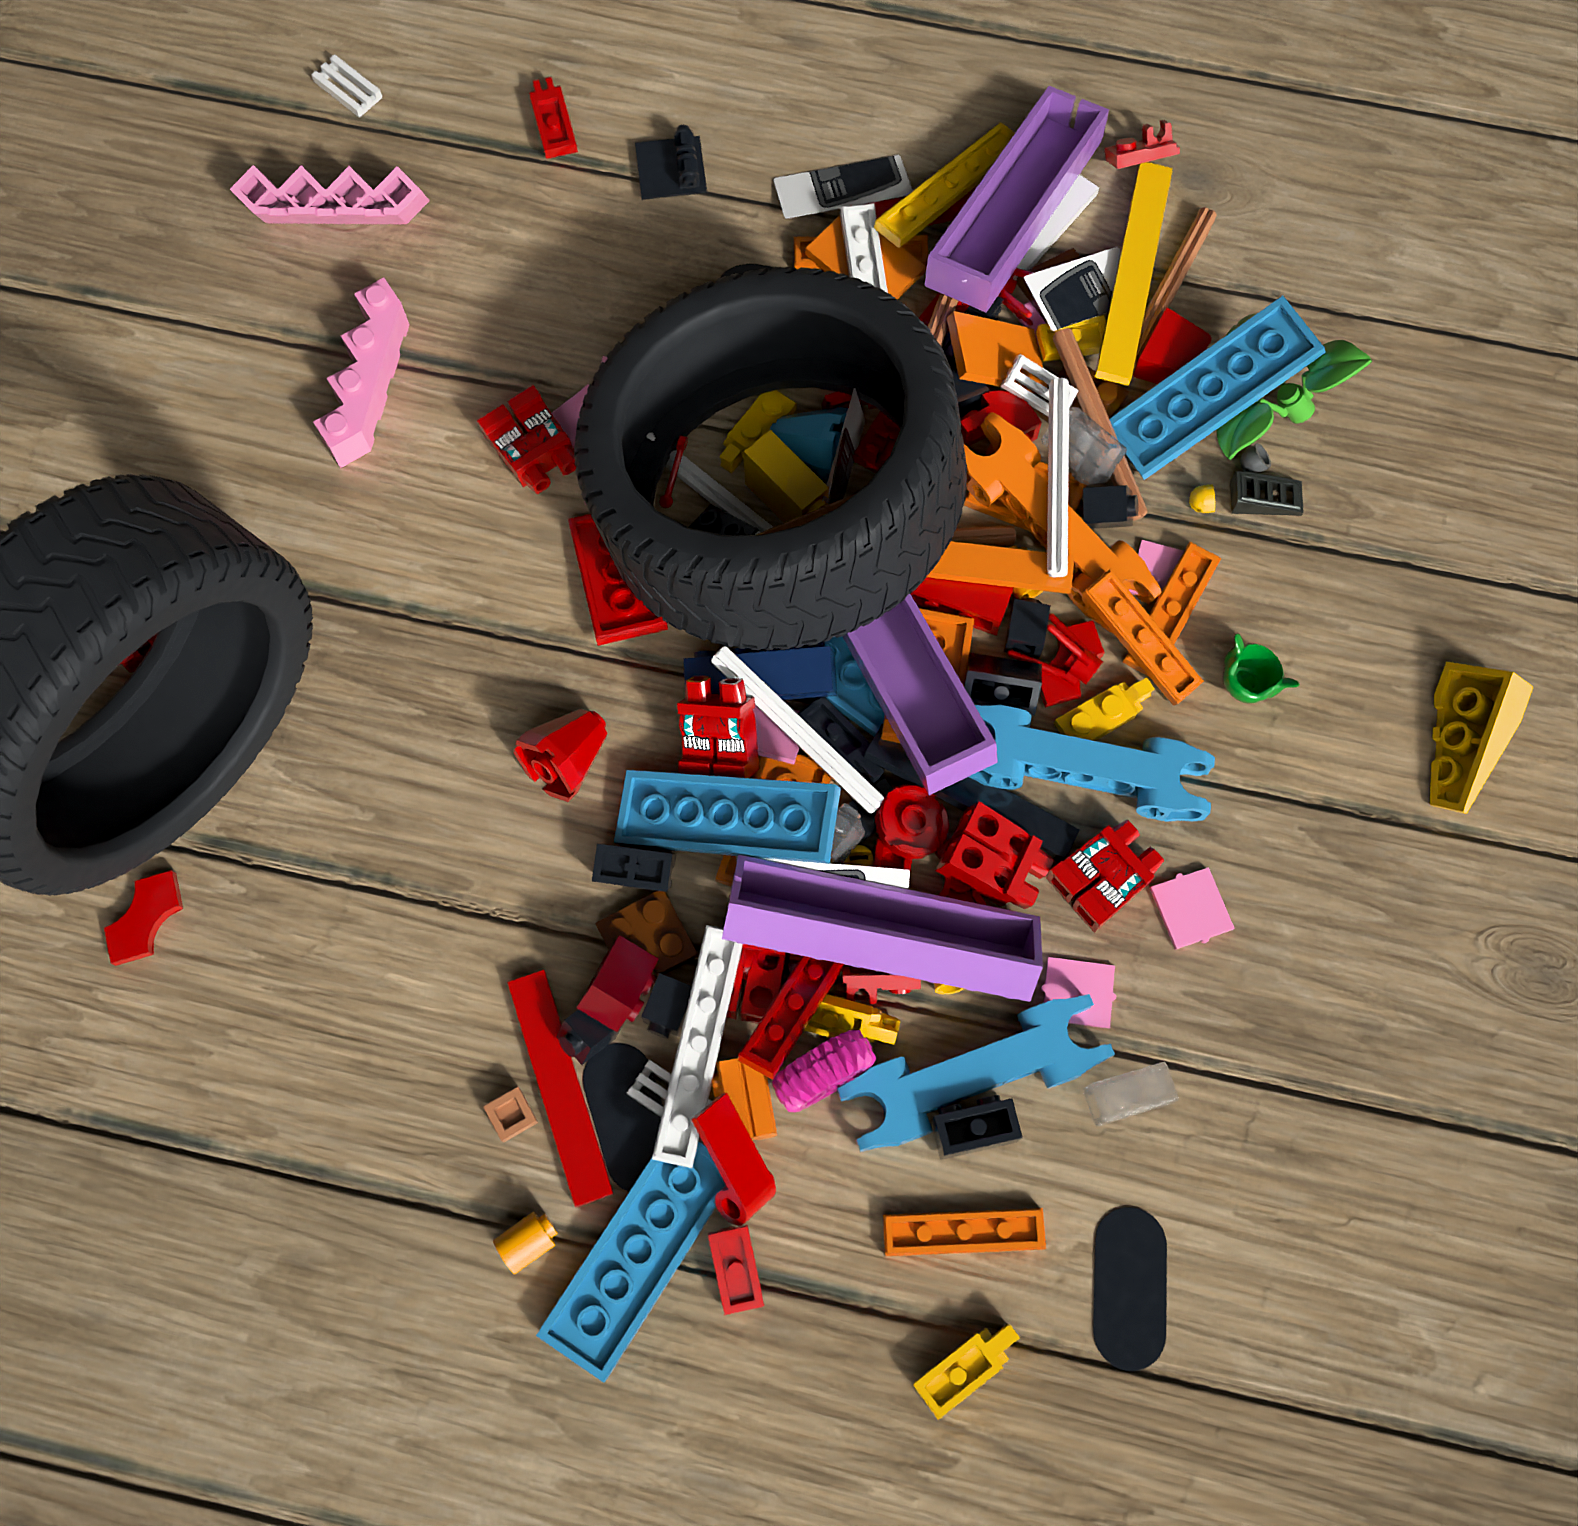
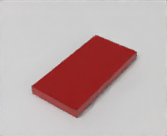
[568,514,668,646]

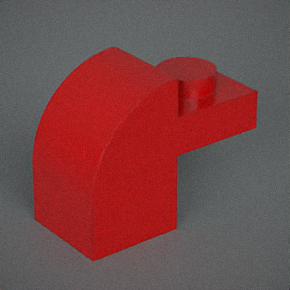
[960,390,1042,447]

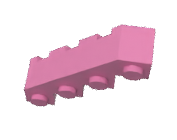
[230,165,430,224]
[313,278,409,468]

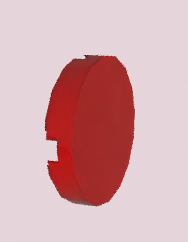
[875,785,949,859]

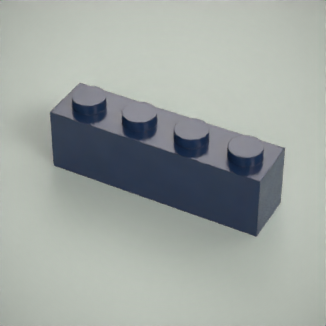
[683,642,837,700]

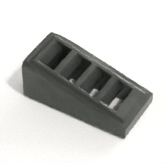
[1230,471,1304,516]

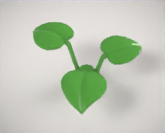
[1217,313,1372,460]

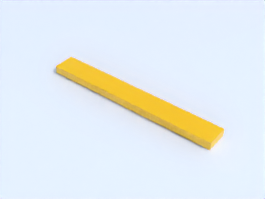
[1095,162,1173,385]

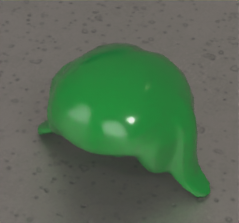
[1223,634,1300,704]

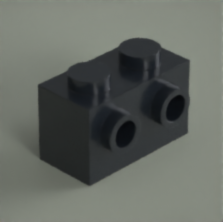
[964,653,1042,716]
[931,1095,1023,1160]

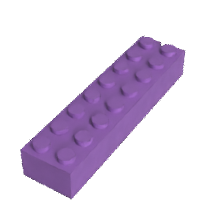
[924,86,1109,312]
[842,594,998,795]
[722,855,1043,1002]

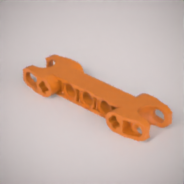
[964,412,1162,634]

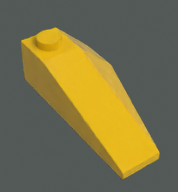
[1430,662,1533,814]

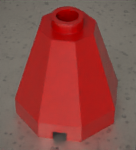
[513,709,608,802]

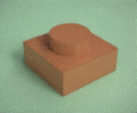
[483,1087,539,1143]

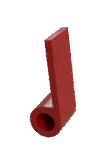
[691,1093,776,1226]

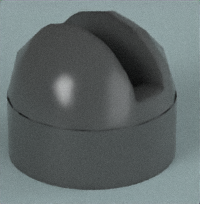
[1240,443,1271,474]

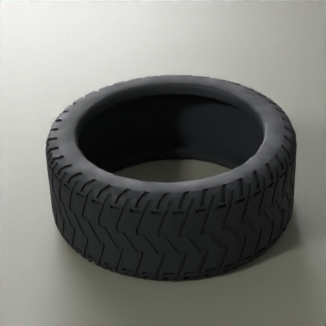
[574,267,967,650]
[0,474,313,896]

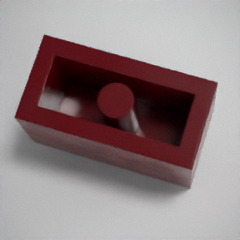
[577,935,659,1032]

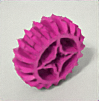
[772,1030,876,1112]

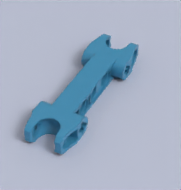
[968,705,1215,822]
[837,994,1115,1152]

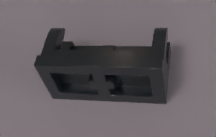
[592,844,676,892]

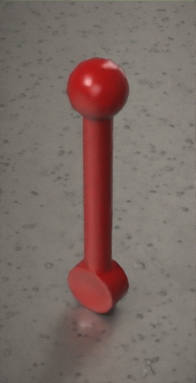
[659,436,688,508]

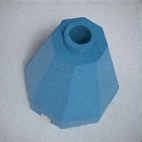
[770,407,848,483]

